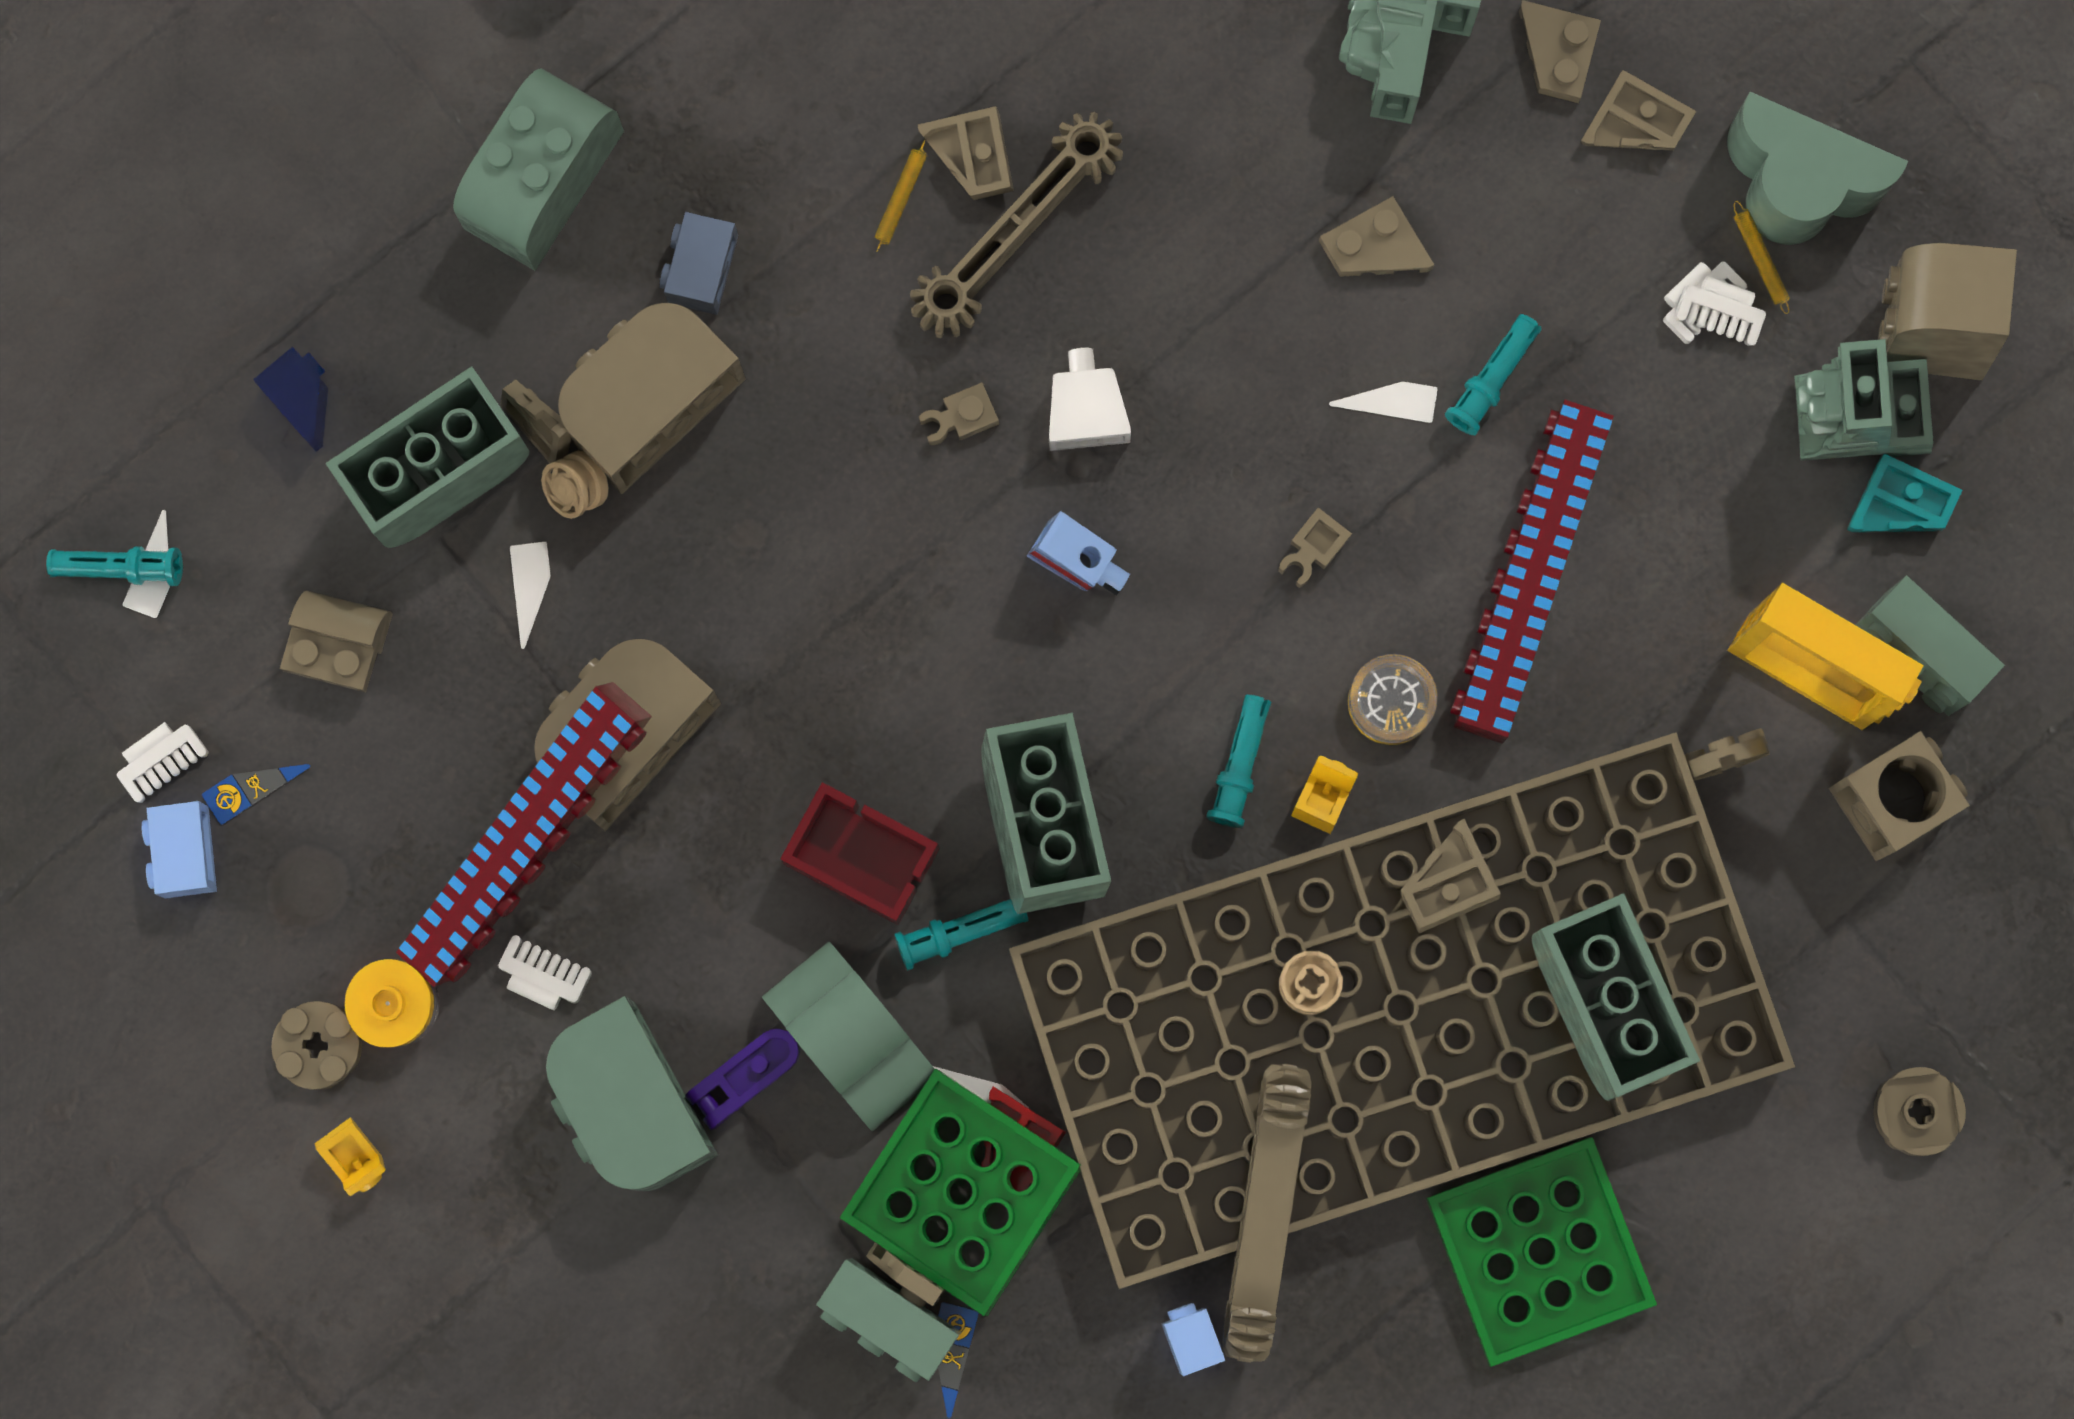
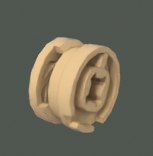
[541,450,609,519]
[1279,951,1343,1015]

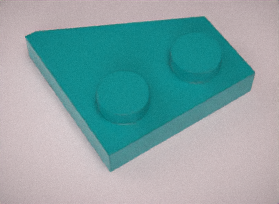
[1847,454,1963,532]

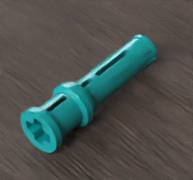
[1445,314,1542,436]
[46,546,183,586]
[1206,694,1272,828]
[894,899,1028,971]

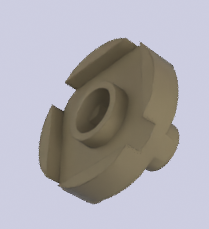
[1684,728,1770,781]
[271,1001,362,1090]
[1873,1067,1966,1156]

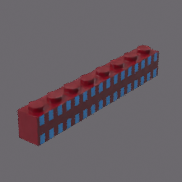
[1450,400,1614,744]
[396,682,652,987]

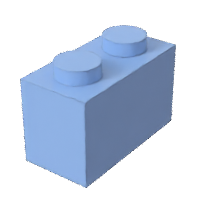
[142,801,217,899]
[1161,1303,1226,1376]

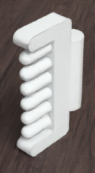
[1663,262,1747,344]
[1674,276,1766,346]
[117,722,208,803]
[498,935,592,1011]

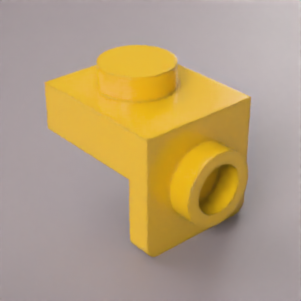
[1291,756,1358,834]
[314,1117,386,1196]

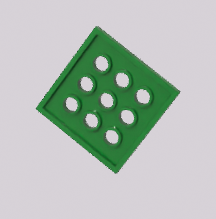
[840,1069,1081,1316]
[1426,1137,1657,1367]

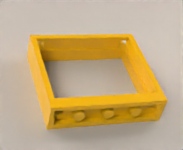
[1727,582,1924,730]

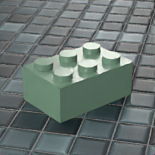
[1855,575,2005,716]
[816,1258,962,1382]

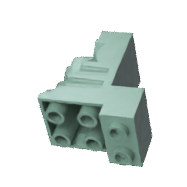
[1338,0,1481,124]
[1794,339,1933,461]

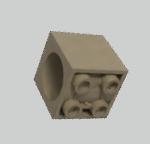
[1828,731,1970,861]

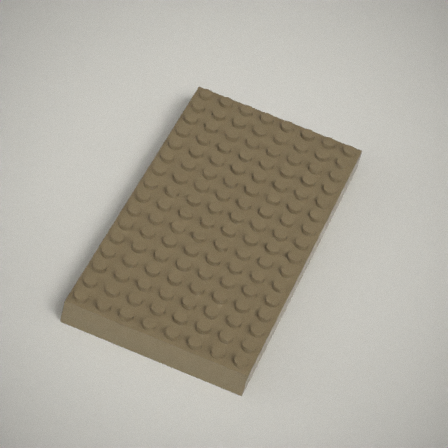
[1009,733,1795,1289]

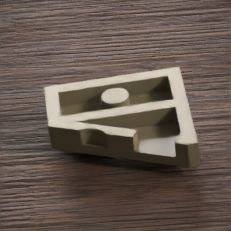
[1519,0,1601,104]

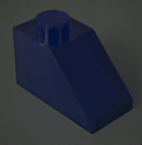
[253,347,328,452]

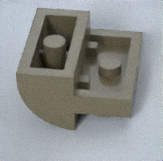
[280,590,393,693]

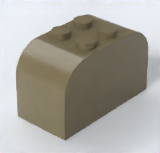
[1878,243,2017,380]
[558,303,746,494]
[535,639,721,831]

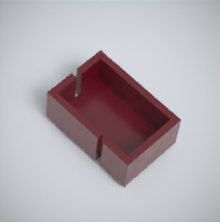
[780,782,940,926]

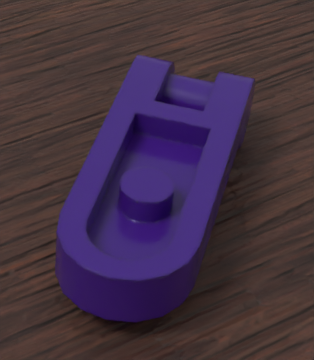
[684,1029,800,1131]

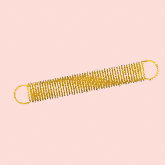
[875,140,927,252]
[1734,201,1790,314]

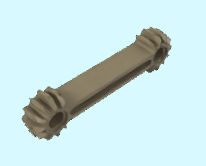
[910,112,1123,338]
[1222,1064,1312,1363]

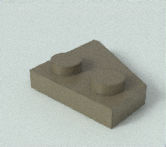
[1580,70,1696,151]
[918,106,1014,200]
[1319,196,1434,277]
[500,380,571,463]
[1401,819,1501,933]
[866,1242,945,1308]

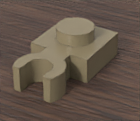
[919,383,999,445]
[1278,508,1352,588]

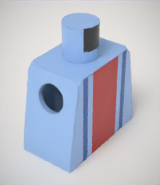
[1027,511,1130,596]

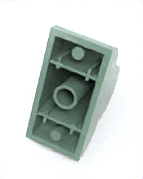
[1727,92,1908,245]
[761,941,935,1132]

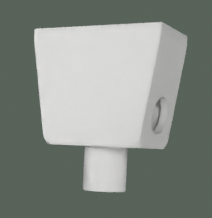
[1049,348,1131,451]

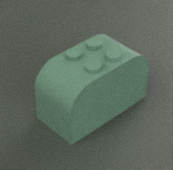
[453,68,624,271]
[325,366,529,548]
[981,713,1111,914]
[1532,893,1700,1100]
[546,996,718,1191]

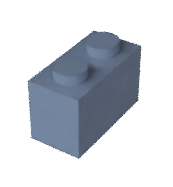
[660,212,738,315]

